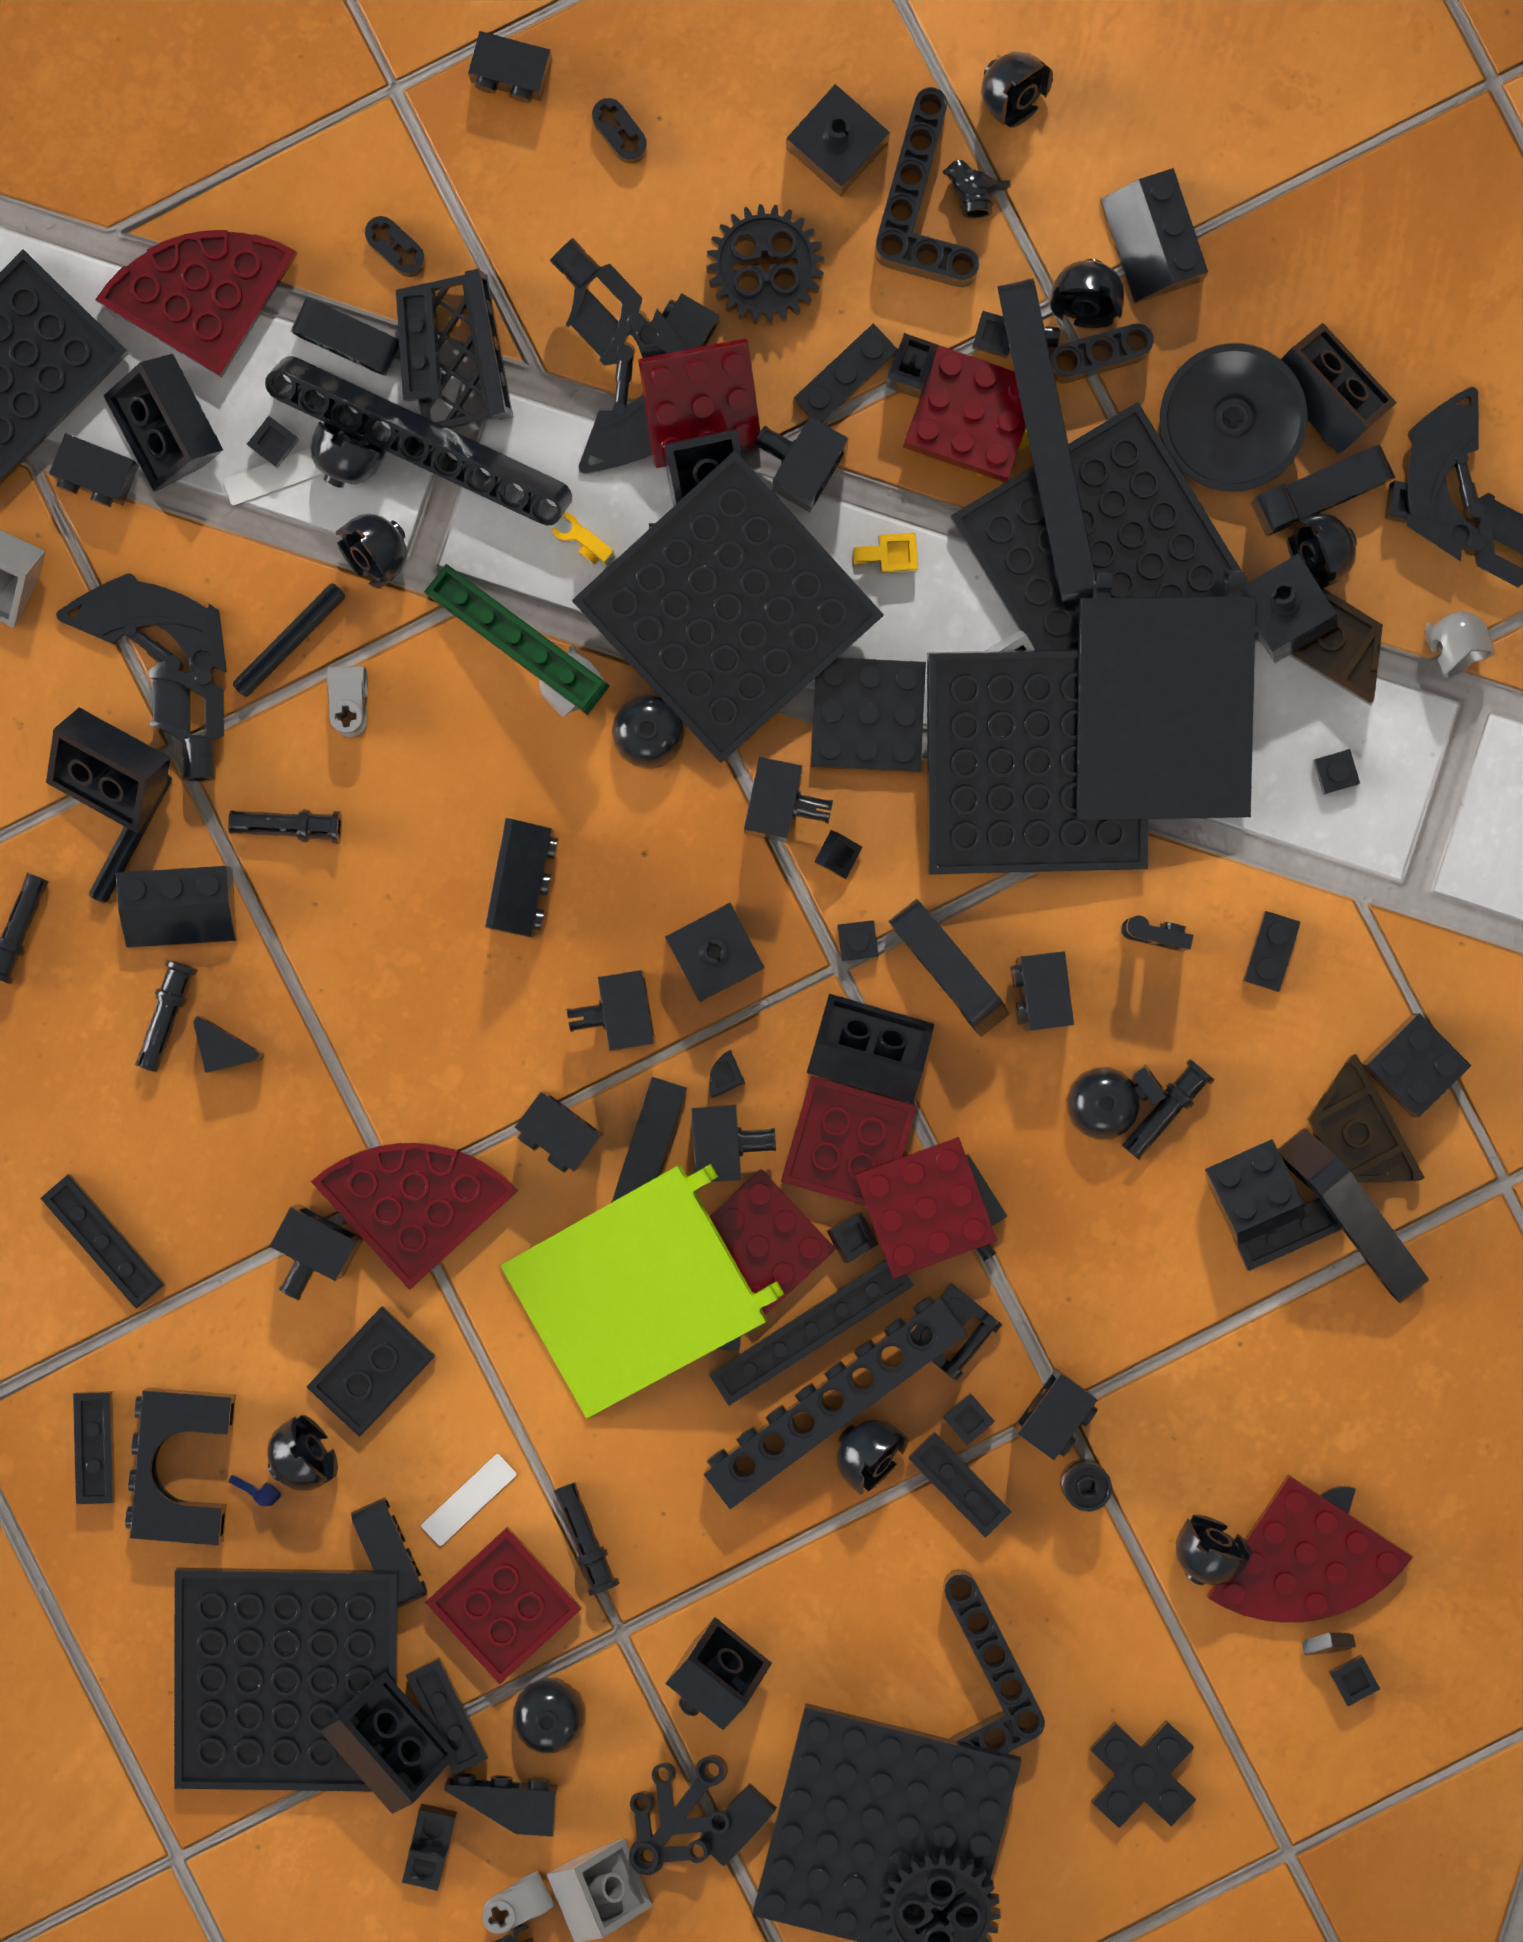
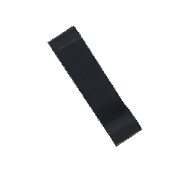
[1251,444,1396,536]
[888,898,1009,1037]

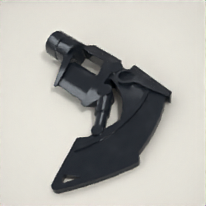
[549,238,688,474]
[1405,387,1523,588]
[56,573,227,782]

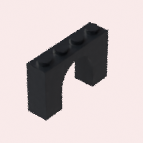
[125,1387,236,1545]

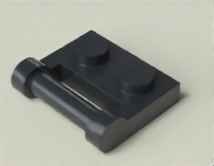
[1121,915,1194,952]
[911,1283,1003,1382]

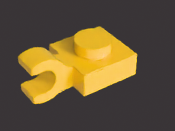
[552,512,615,566]
[853,533,918,573]

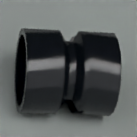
[1060,1458,1112,1512]

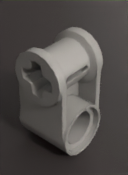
[327,666,368,738]
[482,1871,555,1934]

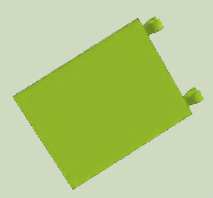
[500,1164,784,1419]

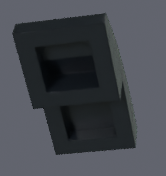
[698,1783,777,1867]
[402,1804,457,1891]

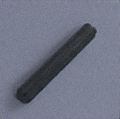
[233,583,345,697]
[89,775,172,903]

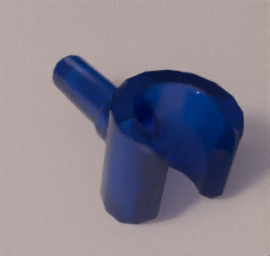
[228,1474,281,1506]

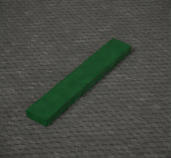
[424,564,610,716]

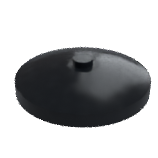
[1160,343,1308,492]

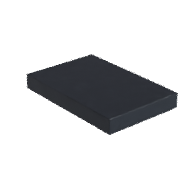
[307,1306,436,1437]

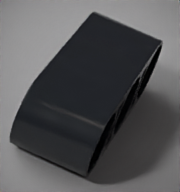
[290,298,399,376]
[1051,323,1154,383]
[351,1497,428,1608]

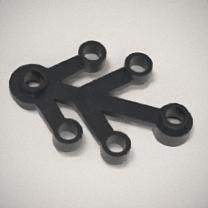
[629,1755,733,1875]

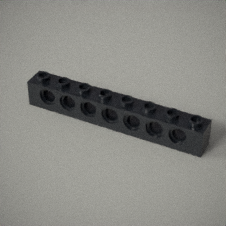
[703,1295,967,1509]

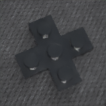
[1090,1720,1196,1828]

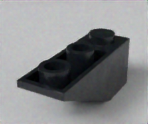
[444,1773,558,1836]

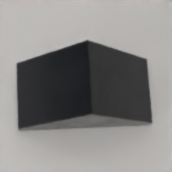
[886,333,939,399]
[193,1016,264,1073]

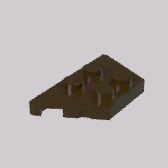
[1255,589,1383,706]
[1307,1054,1425,1183]

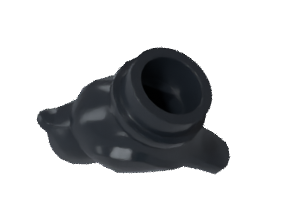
[943,160,1011,219]

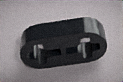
[592,98,647,164]
[365,216,426,277]

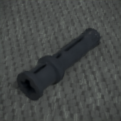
[228,809,342,844]
[0,873,49,984]
[135,959,198,1072]
[1122,1059,1214,1160]
[553,1482,620,1596]

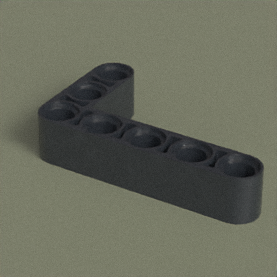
[875,87,979,287]
[1278,1128,1429,1304]
[943,1569,1045,1754]

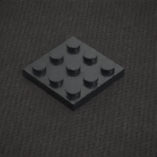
[811,658,926,772]

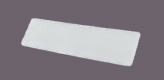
[223,448,323,505]
[421,1454,516,1546]

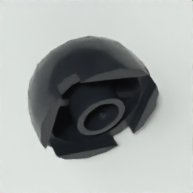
[981,52,1053,128]
[1050,259,1124,329]
[310,422,386,488]
[336,513,407,589]
[1287,513,1357,589]
[612,695,685,769]
[1066,1067,1140,1140]
[267,1415,338,1491]
[837,1420,909,1494]
[1176,1514,1252,1585]
[513,1678,586,1753]

